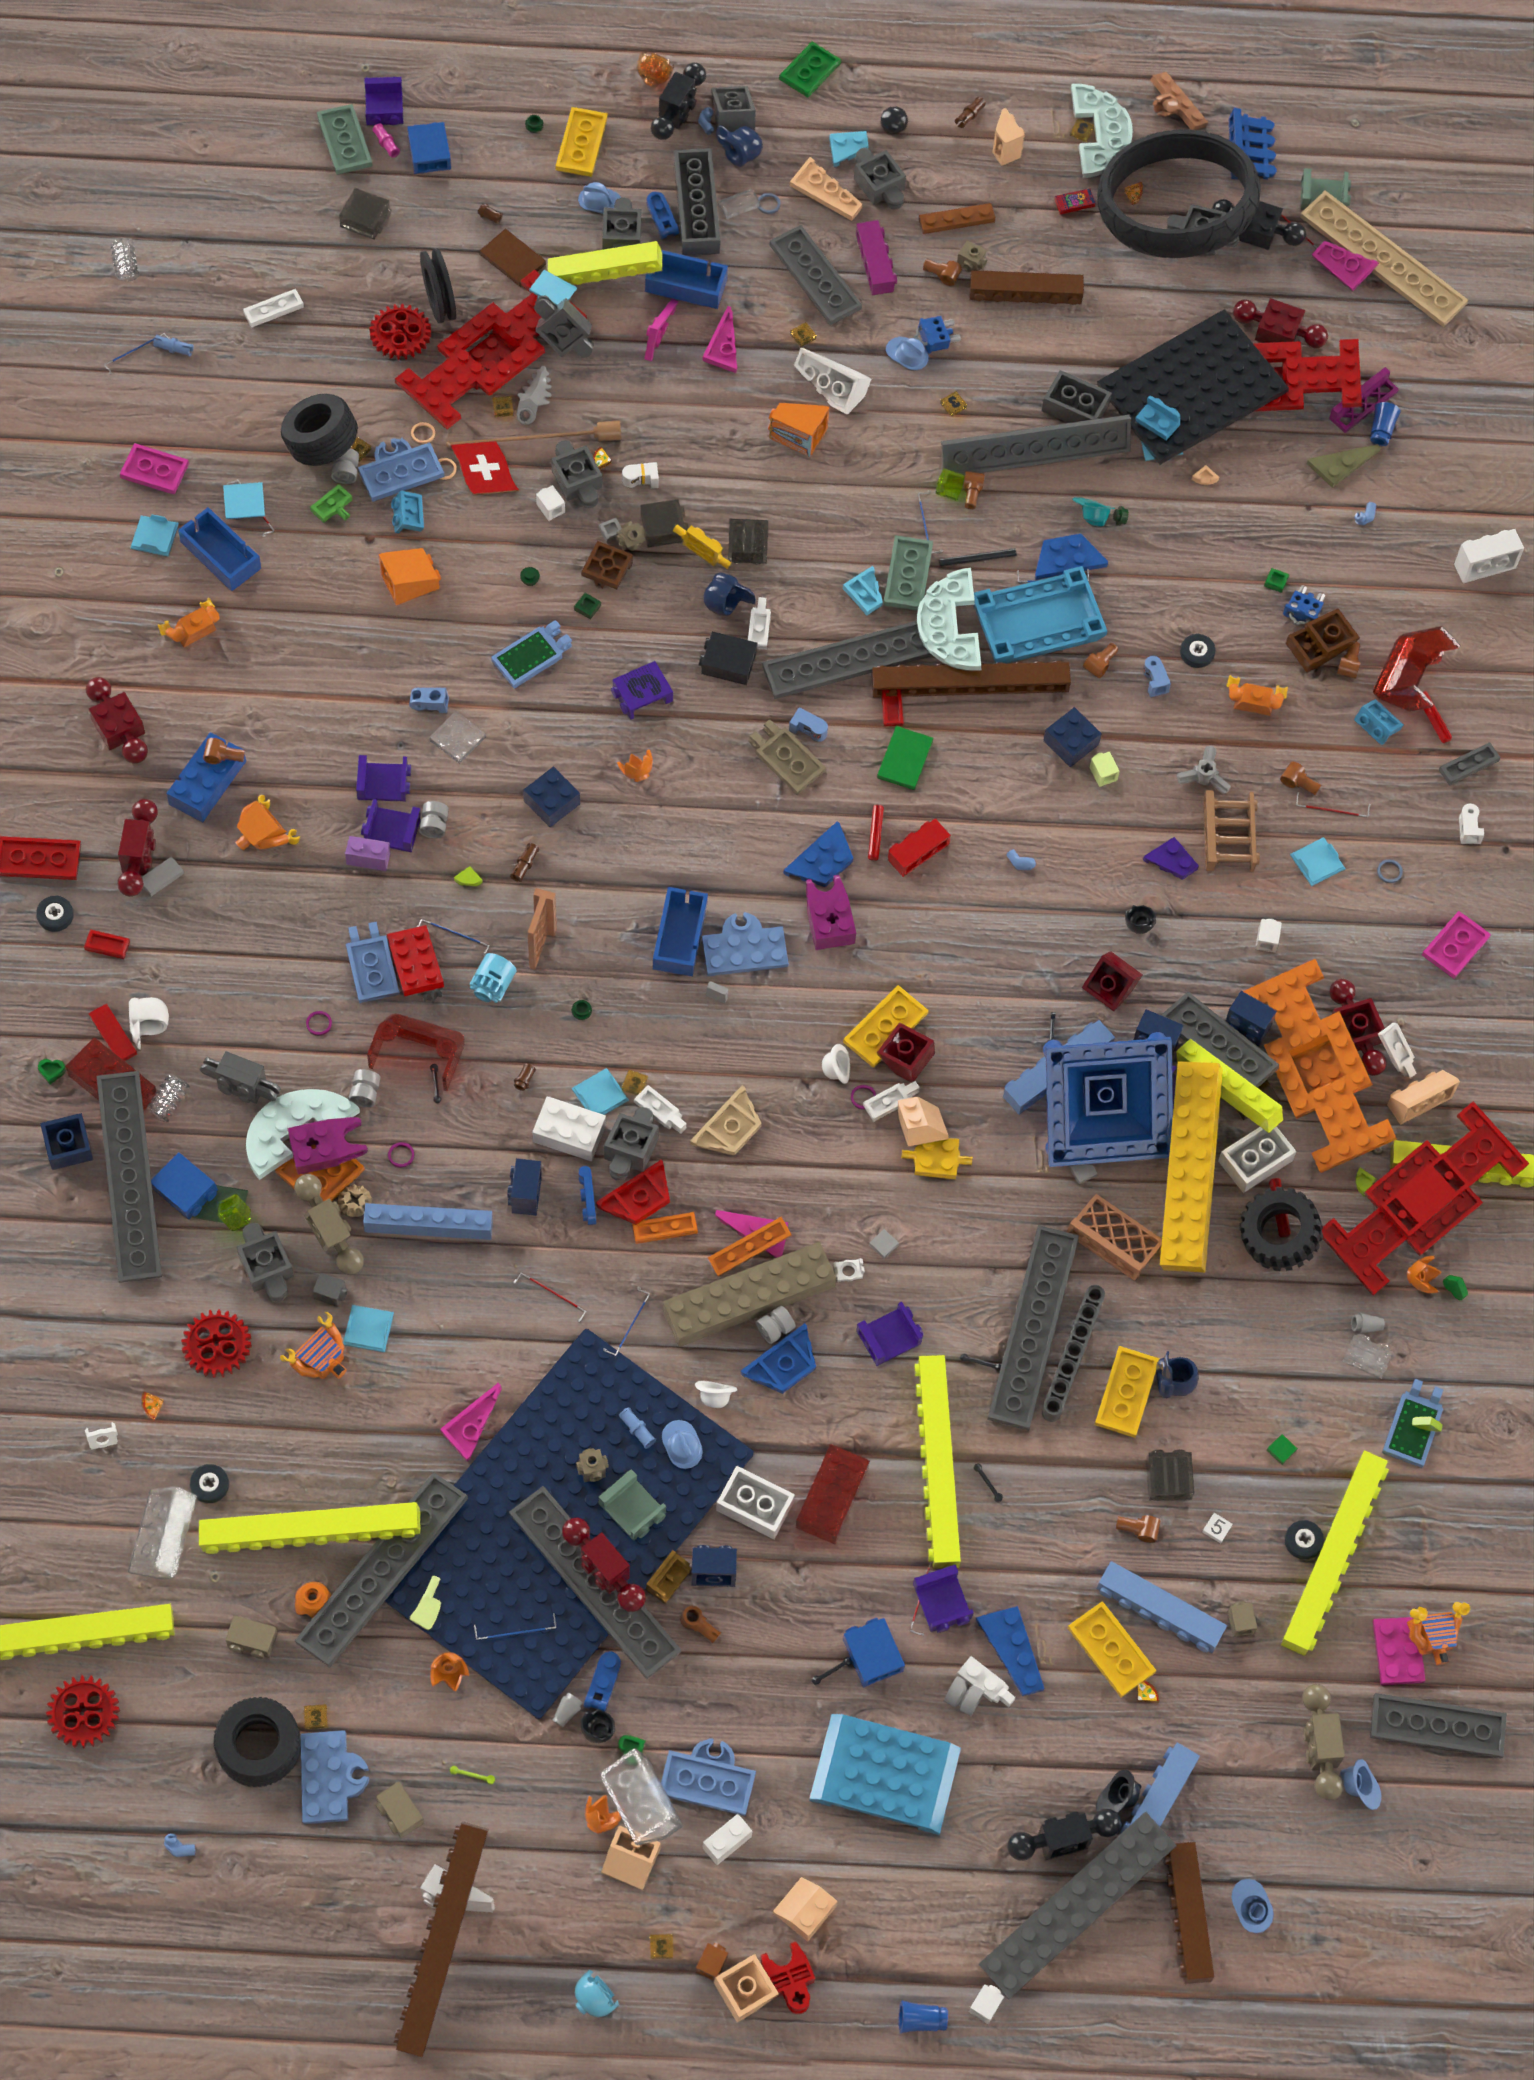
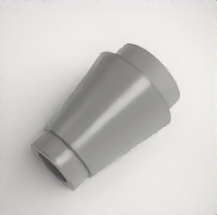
[1351,1313,1385,1334]
[553,1693,583,1727]

